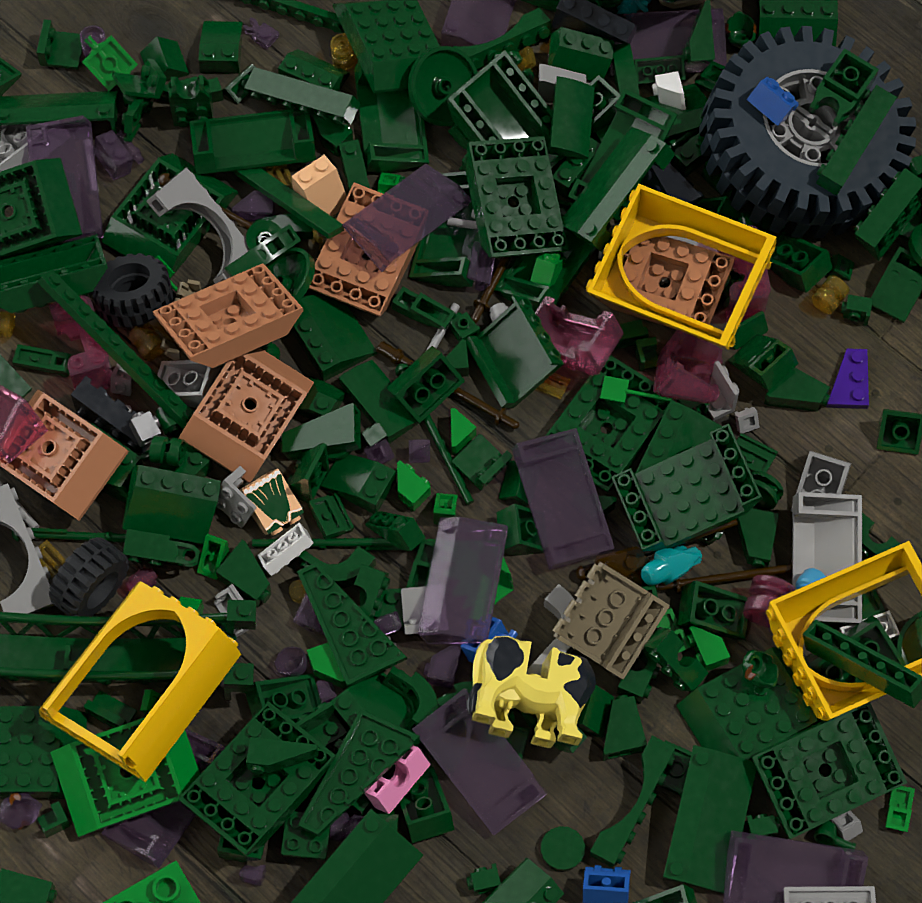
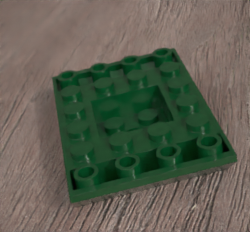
[465,136,568,258]
[102,153,238,279]
[0,158,83,259]
[537,353,677,493]
[178,701,336,856]
[752,702,907,839]

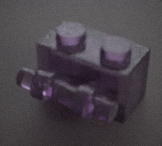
[93,130,144,180]

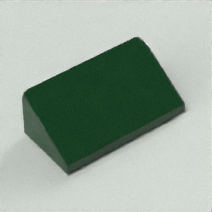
[222,64,255,104]
[733,311,768,350]

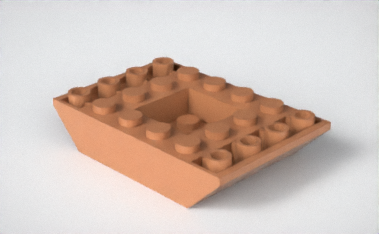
[309,183,428,317]
[591,223,735,331]
[153,263,303,368]
[178,347,314,484]
[0,390,129,521]

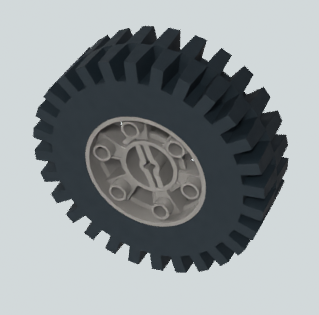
[699,26,916,239]

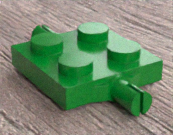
[82,35,138,91]

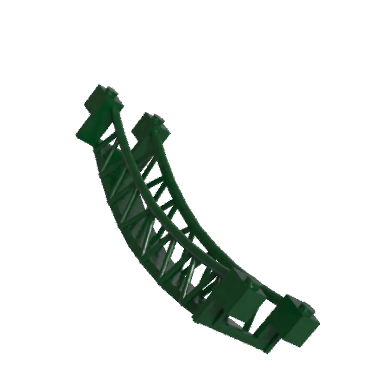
[0,600,256,700]

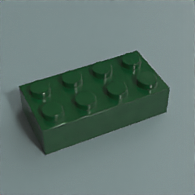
[634,55,686,85]

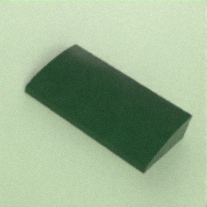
[548,76,594,159]
[339,360,419,444]

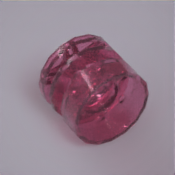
[742,575,795,628]

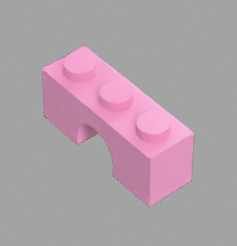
[364,746,431,814]

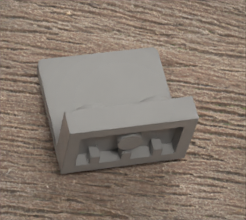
[693,361,739,421]
[216,466,257,528]
[401,585,449,634]

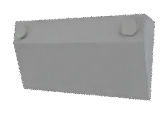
[792,492,862,624]

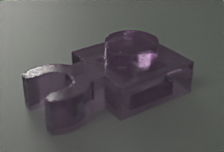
[243,18,279,50]

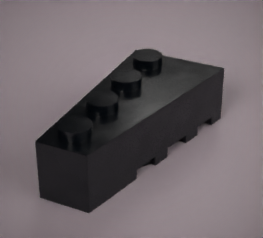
[71,376,151,453]

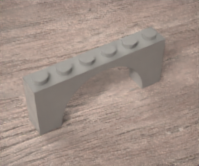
[146,167,249,284]
[0,483,54,624]

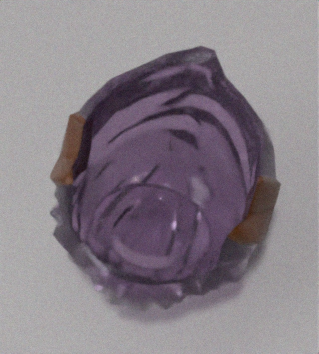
[0,793,42,830]

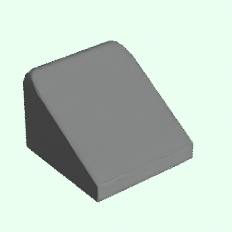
[830,811,863,841]

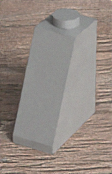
[538,64,590,102]

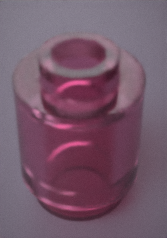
[125,566,158,591]

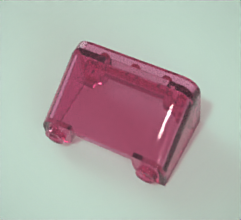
[653,330,723,404]
[0,385,48,463]

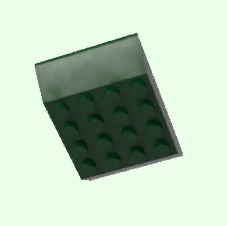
[333,0,440,93]
[757,0,838,47]
[447,50,565,168]
[0,234,108,313]
[676,647,823,761]
[0,706,88,799]

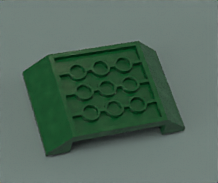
[612,424,762,552]

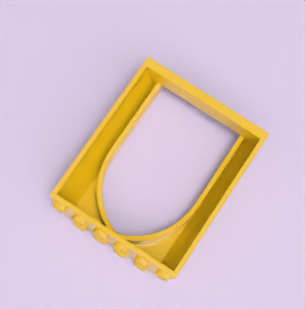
[586,184,777,350]
[766,541,922,721]
[39,581,241,782]

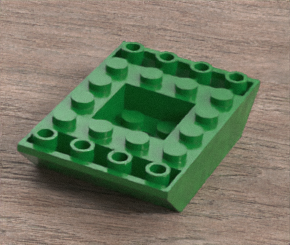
[50,717,200,837]

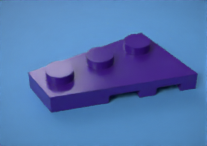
[827,349,869,409]

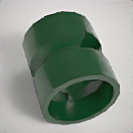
[149,435,187,467]

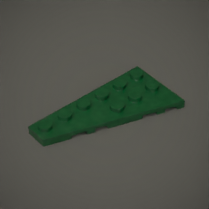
[297,562,408,687]

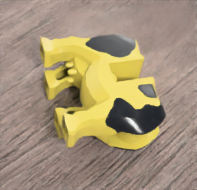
[466,636,596,748]

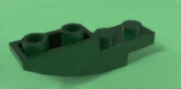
[225,224,301,277]

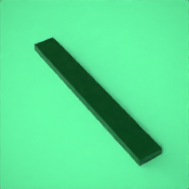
[231,167,344,239]

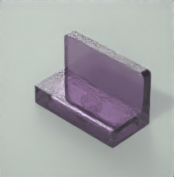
[467,241,495,292]

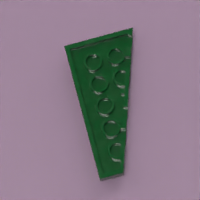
[298,709,420,837]

